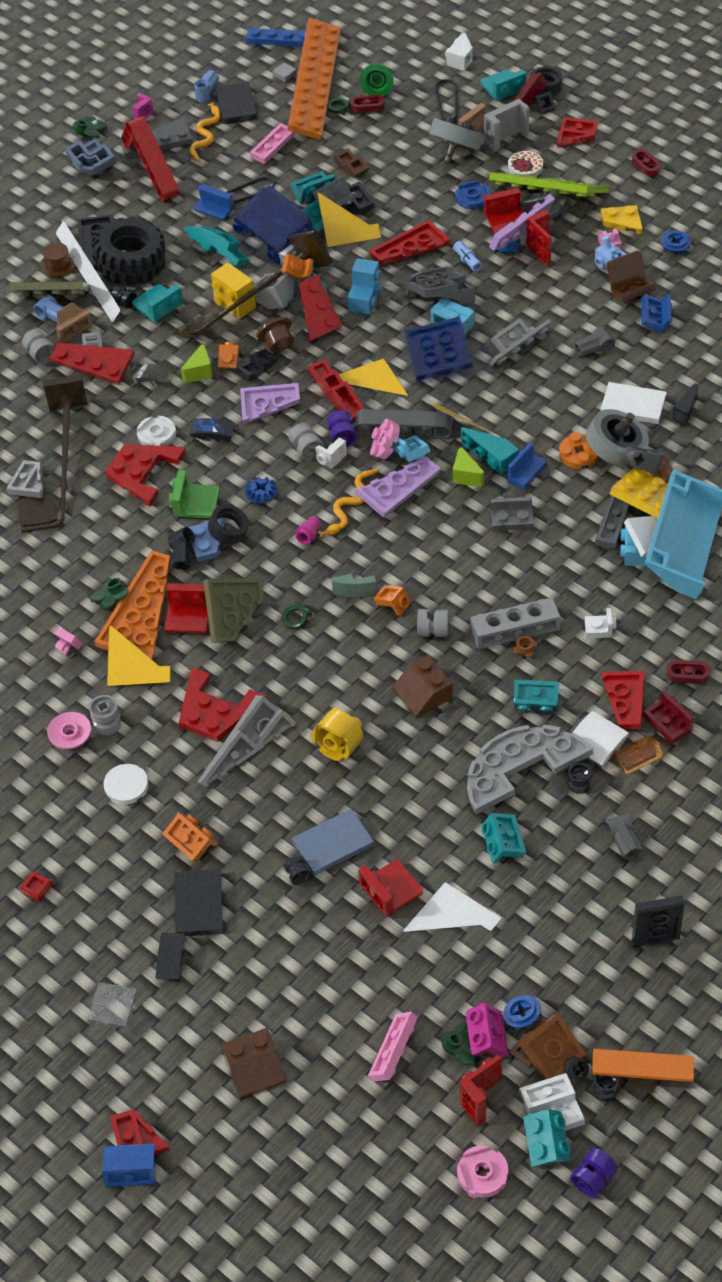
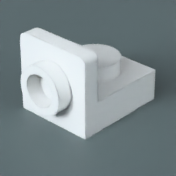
[315,438,347,469]
[584,608,616,638]

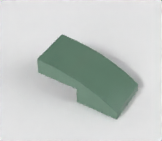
[331,574,377,597]

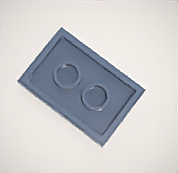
[292,808,374,876]

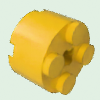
[311,707,363,761]

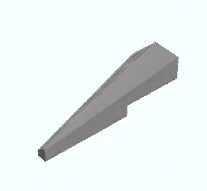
[197,695,296,787]

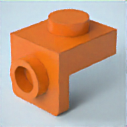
[218,342,241,369]

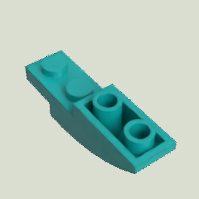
[184,226,250,267]

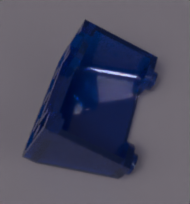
[233,185,312,265]

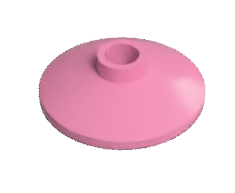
[47,712,91,749]

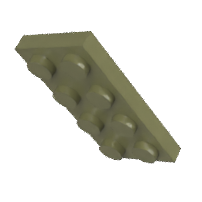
[9,282,90,296]

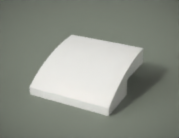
[572,711,629,768]
[519,1073,585,1131]

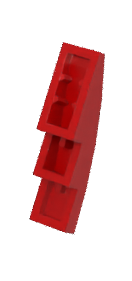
[308,359,365,419]

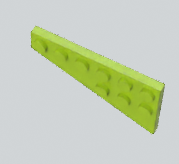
[489,172,610,197]

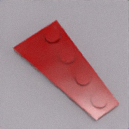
[369,220,450,266]
[49,343,135,385]

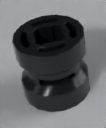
[111,284,137,309]
[568,763,591,794]
[593,1075,619,1102]

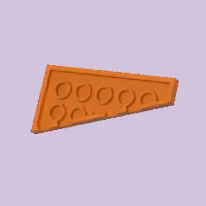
[94,550,171,661]

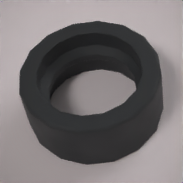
[530,66,562,96]
[208,504,249,545]

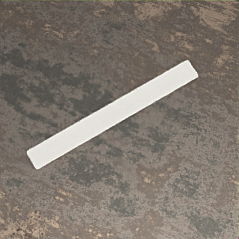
[56,221,120,322]

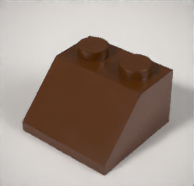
[393,654,453,718]
[221,1027,286,1099]

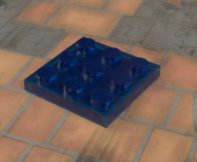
[405,317,473,381]

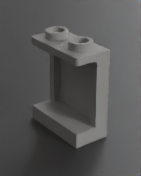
[484,99,530,152]

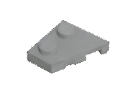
[6,460,43,498]

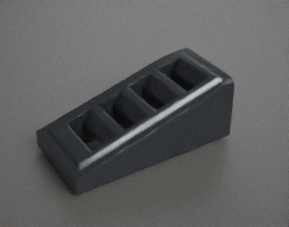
[519,189,560,214]
[672,383,699,426]

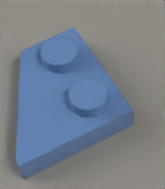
[189,518,226,562]

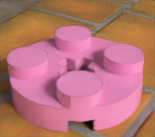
[370,419,400,460]
[457,1145,508,1198]

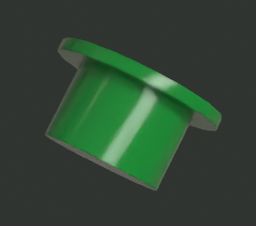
[360,63,394,96]

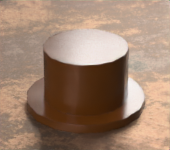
[40,243,76,278]
[256,317,294,353]

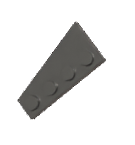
[121,117,193,159]

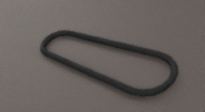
[435,79,458,120]
[226,177,275,203]

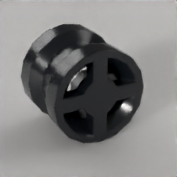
[284,856,312,885]

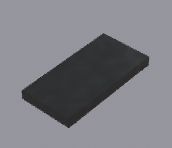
[77,214,114,270]

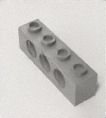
[471,598,560,650]

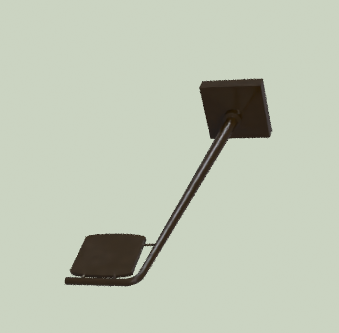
[176,230,333,336]
[18,374,88,532]

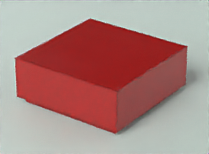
[19,871,53,902]

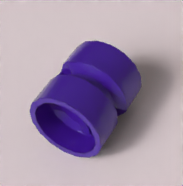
[327,410,357,447]
[570,1148,618,1198]

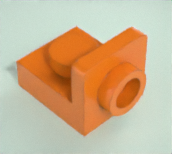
[281,254,313,281]
[373,585,411,616]

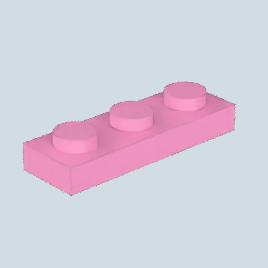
[250,123,295,164]
[368,1012,418,1082]

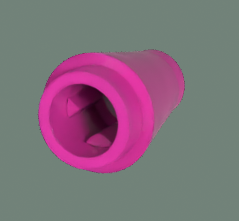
[296,516,321,545]

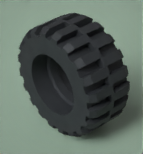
[94,217,165,285]

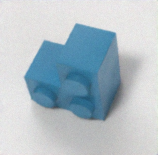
[347,258,382,315]

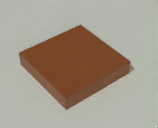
[518,1013,586,1080]

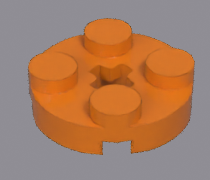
[559,432,599,469]

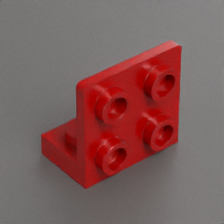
[484,188,523,235]
[526,209,552,266]
[164,583,209,634]
[358,859,423,917]
[460,1054,502,1126]

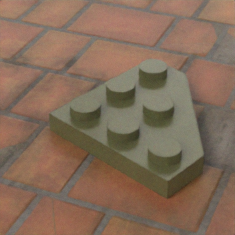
[203,578,264,643]

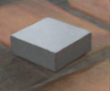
[273,63,297,82]

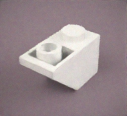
[445,33,472,71]

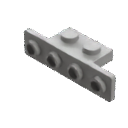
[489,318,551,367]

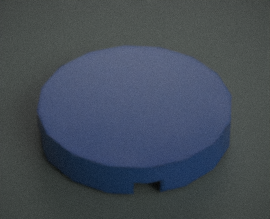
[455,181,491,210]

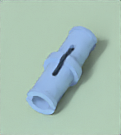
[453,241,482,272]

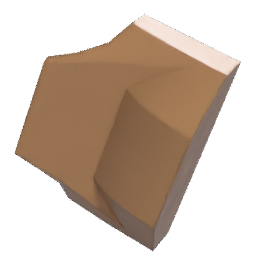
[458,103,486,133]
[56,303,92,343]

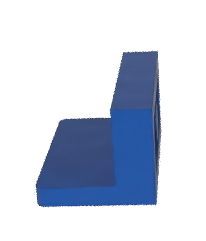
[194,184,235,221]
[508,442,547,491]
[102,1144,156,1187]

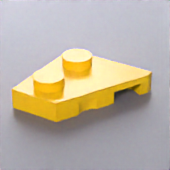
[600,205,643,234]

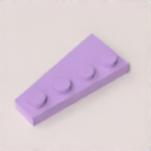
[489,194,555,251]
[355,456,441,518]

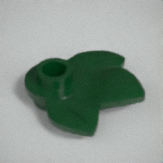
[73,116,107,138]
[90,578,128,610]
[441,1022,476,1066]

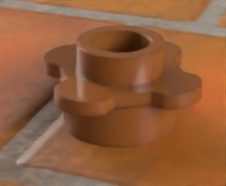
[513,636,537,658]

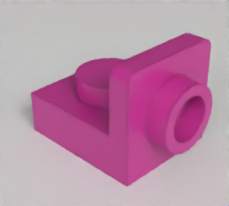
[132,93,154,119]

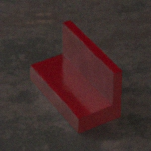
[513,72,548,108]

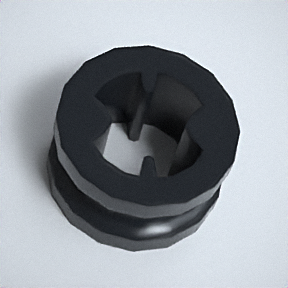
[564,1056,589,1080]

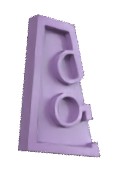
[240,383,300,425]

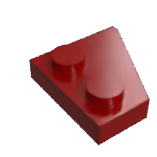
[557,117,598,148]
[110,1109,170,1155]

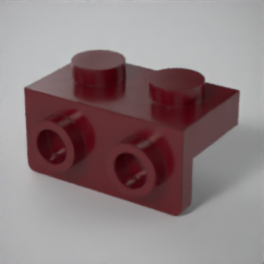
[643,691,694,744]

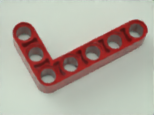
[121,116,180,202]

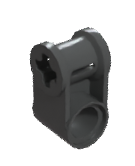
[622,446,664,474]

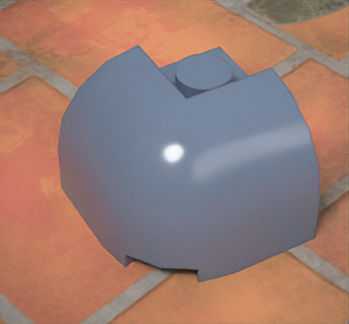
[65,138,115,176]

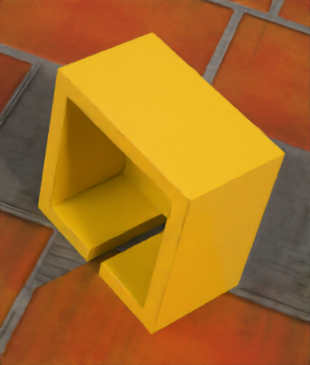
[211,262,256,319]

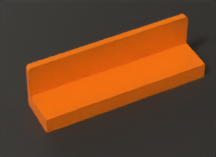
[592,1049,694,1082]

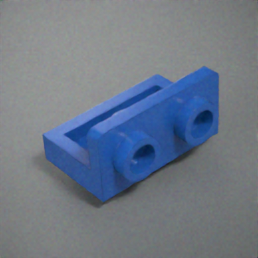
[641,294,673,333]

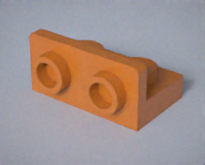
[162,813,218,862]

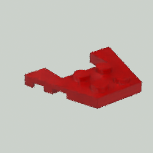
[105,444,186,507]
[179,668,267,742]

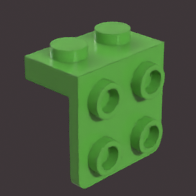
[169,470,220,518]

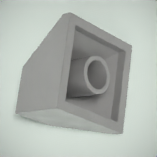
[254,272,294,310]

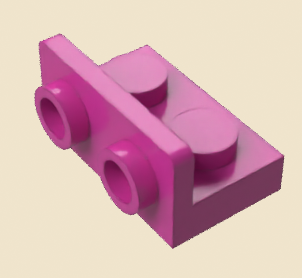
[466,1002,509,1058]

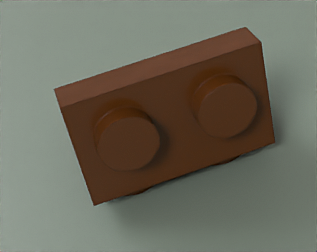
[607,251,656,303]

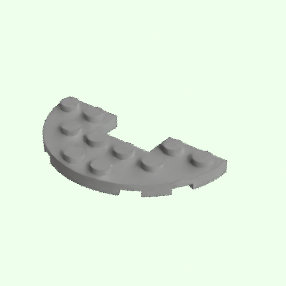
[467,725,594,814]

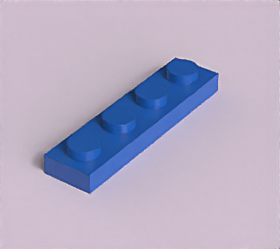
[246,28,306,47]

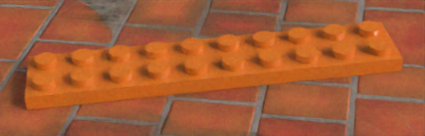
[287,17,341,140]

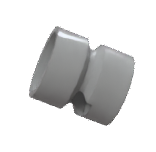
[22,329,55,364]
[288,423,324,460]
[417,609,448,638]
[89,695,121,736]

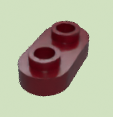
[350,95,385,113]
[632,149,661,177]
[666,660,711,684]

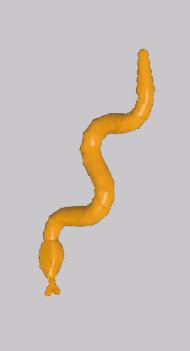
[190,102,221,162]
[318,468,380,537]

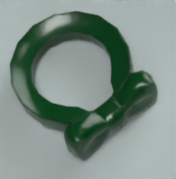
[328,98,351,115]
[282,601,312,629]

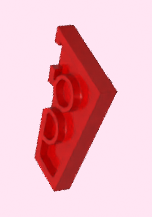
[299,275,343,342]
[601,671,645,730]

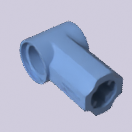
[194,70,219,103]
[33,294,64,322]

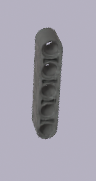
[355,409,453,439]

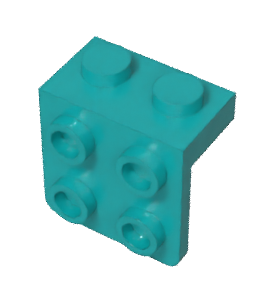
[480,69,526,101]
[290,171,336,204]
[132,284,183,322]

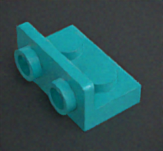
[482,813,527,863]

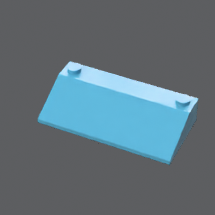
[644,470,722,599]

